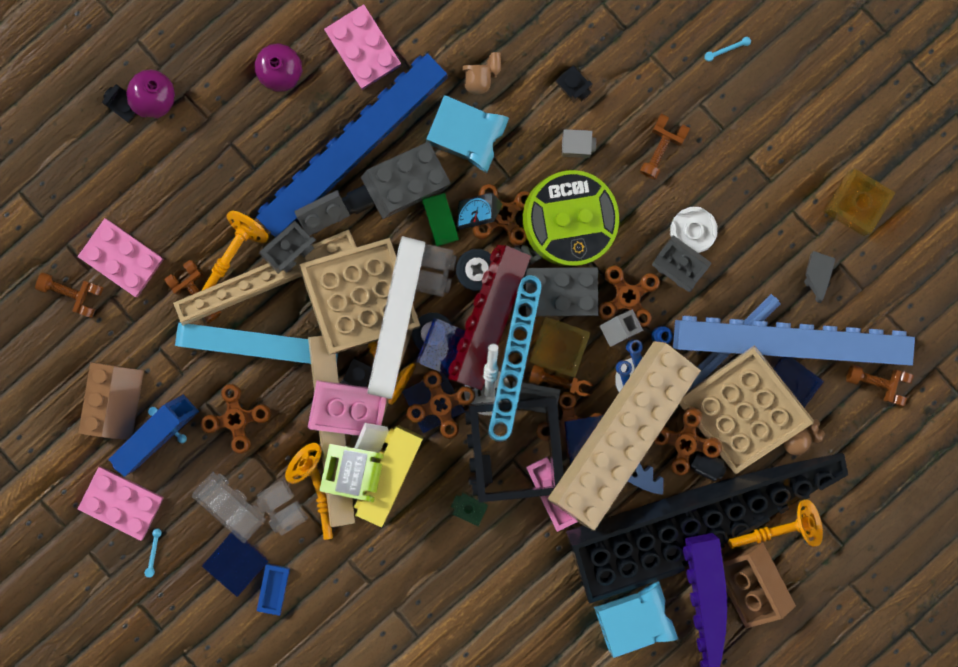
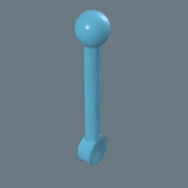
[704,37,751,62]
[148,407,187,443]
[145,528,162,577]

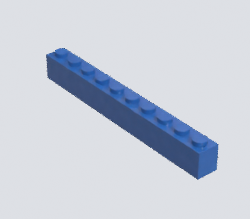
[256,53,448,238]

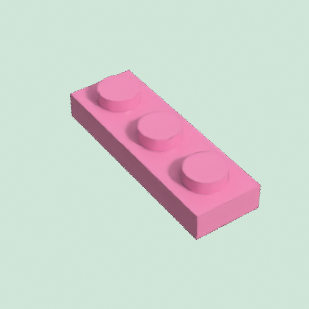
[526,457,578,532]

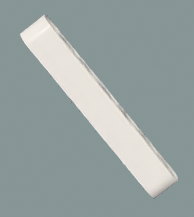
[367,236,425,399]

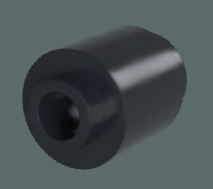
[342,185,376,215]
[690,451,727,482]

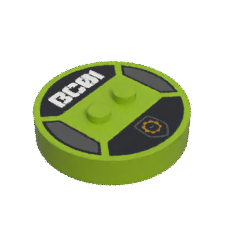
[523,170,619,266]

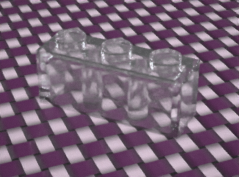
[192,472,266,544]

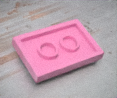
[324,4,402,90]
[78,218,164,297]
[308,380,387,436]
[78,466,164,541]

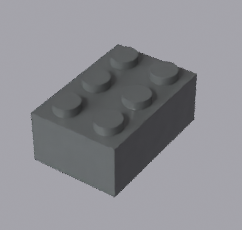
[361,142,451,219]
[525,268,598,317]

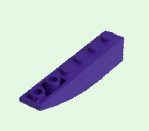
[683,533,727,667]

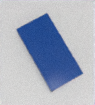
[257,563,290,616]

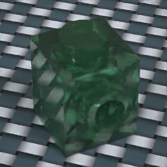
[451,491,489,527]

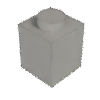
[561,129,596,158]
[600,309,643,347]

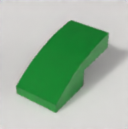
[422,193,459,247]

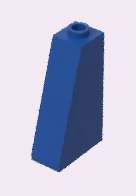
[108,394,199,477]

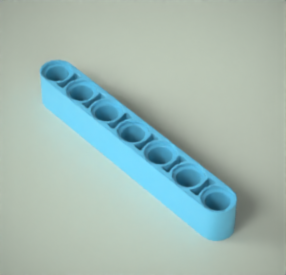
[489,275,541,442]
[175,323,338,364]

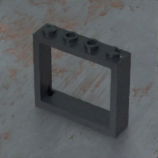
[465,396,564,503]

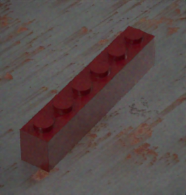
[448,245,531,391]

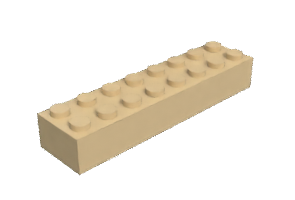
[548,341,701,531]

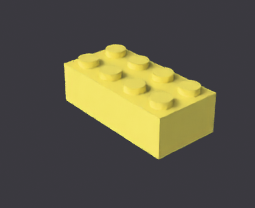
[354,425,424,527]

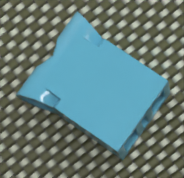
[426,95,509,173]
[594,581,678,658]

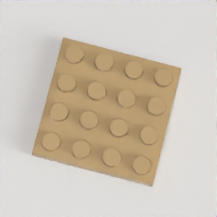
[299,238,420,355]
[679,345,814,474]

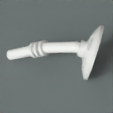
[464,344,511,415]

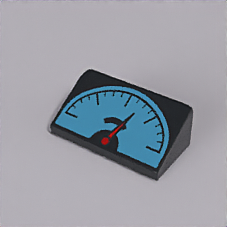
[458,193,503,229]

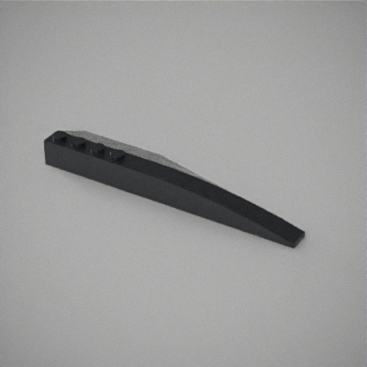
[566,453,848,604]

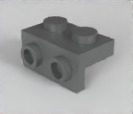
[294,191,350,236]
[259,221,315,274]
[652,235,711,292]

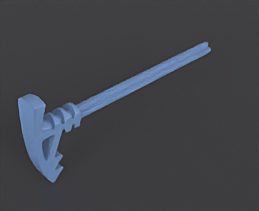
[585,294,781,495]

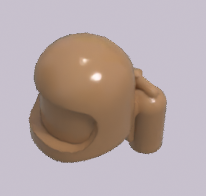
[463,52,501,95]
[783,419,825,456]

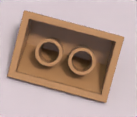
[78,362,144,440]
[723,543,796,628]

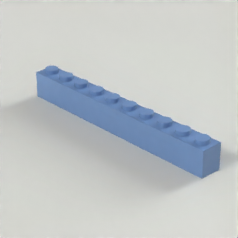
[673,316,915,365]

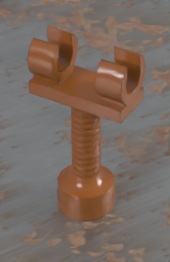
[639,113,690,180]
[164,260,222,324]
[35,272,104,318]
[846,364,914,406]
[529,365,593,396]

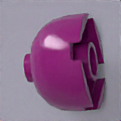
[255,43,303,92]
[126,69,175,118]

